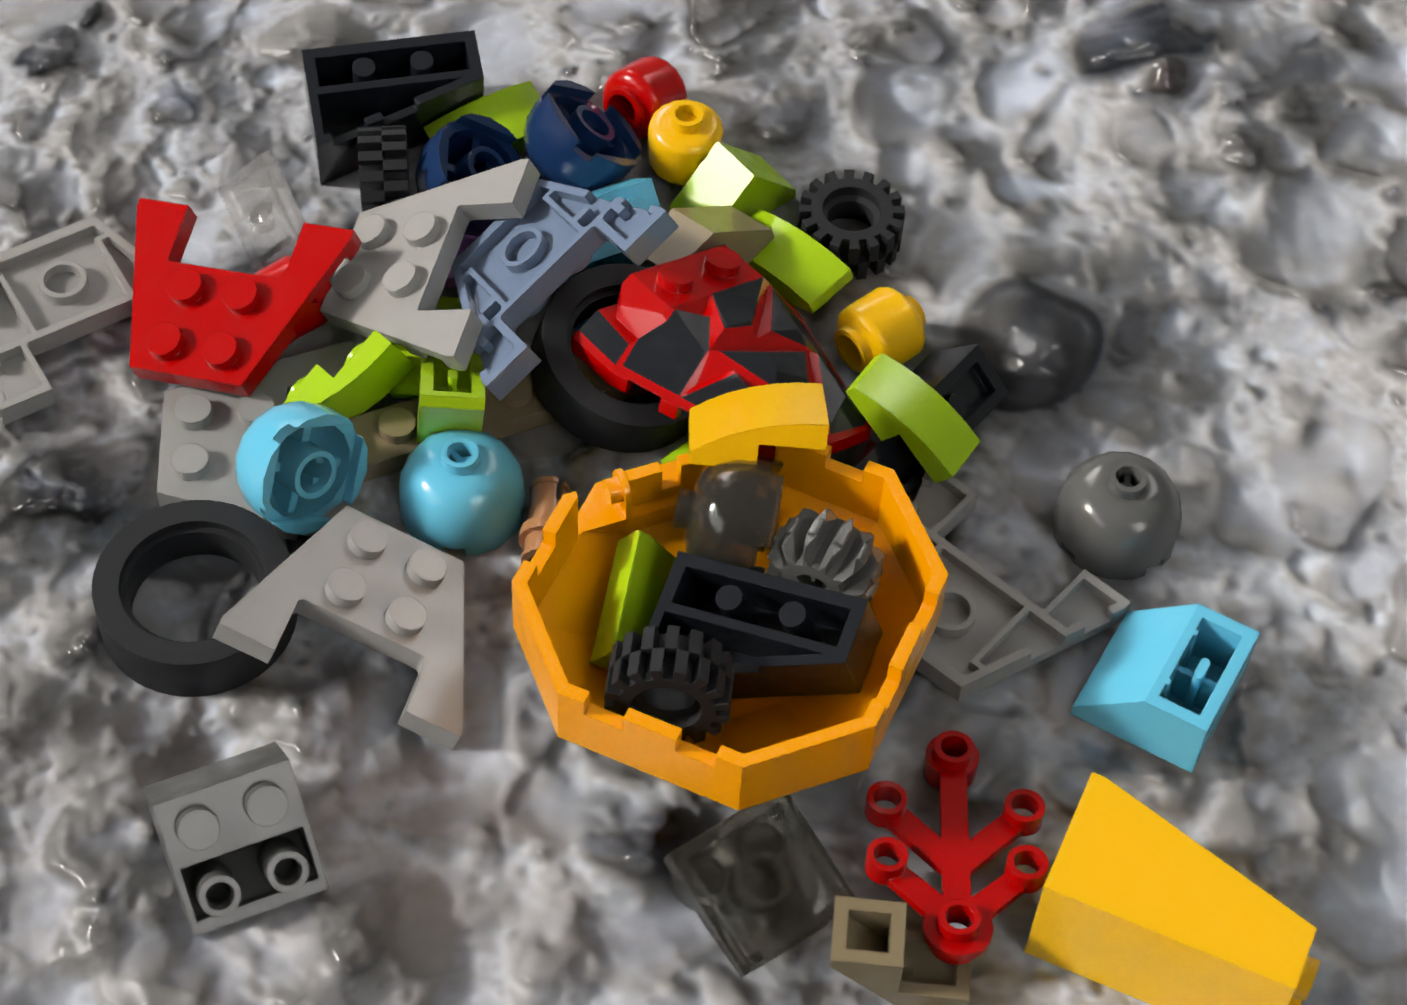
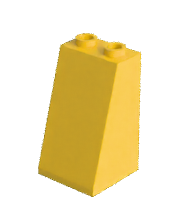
[1024,772,1321,1005]

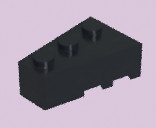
[302,30,484,185]
[649,551,882,699]

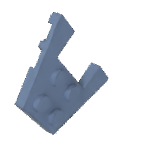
[452,179,679,401]

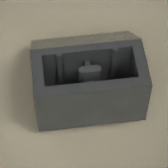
[142,742,330,937]

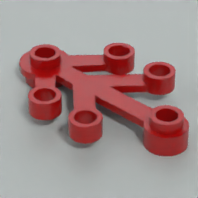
[864,730,1049,965]

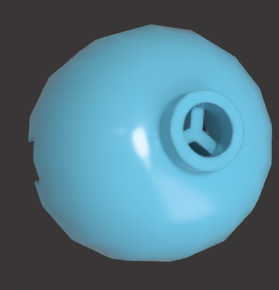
[235,401,368,535]
[399,430,525,556]

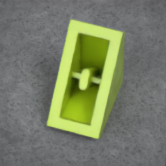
[669,141,796,217]
[416,353,486,443]

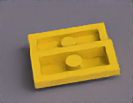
[688,382,829,470]

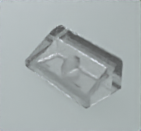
[218,150,305,273]

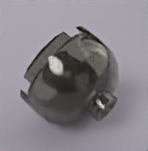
[673,456,783,573]

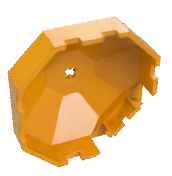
[512,445,949,811]

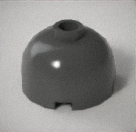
[1052,451,1182,580]

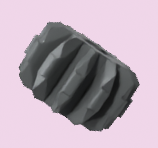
[766,508,885,602]

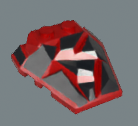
[571,244,872,469]

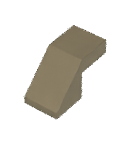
[641,205,774,268]
[830,895,971,1005]

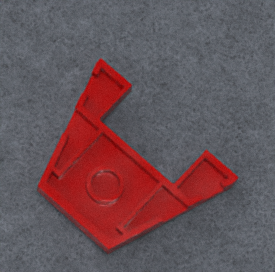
[129,198,362,397]

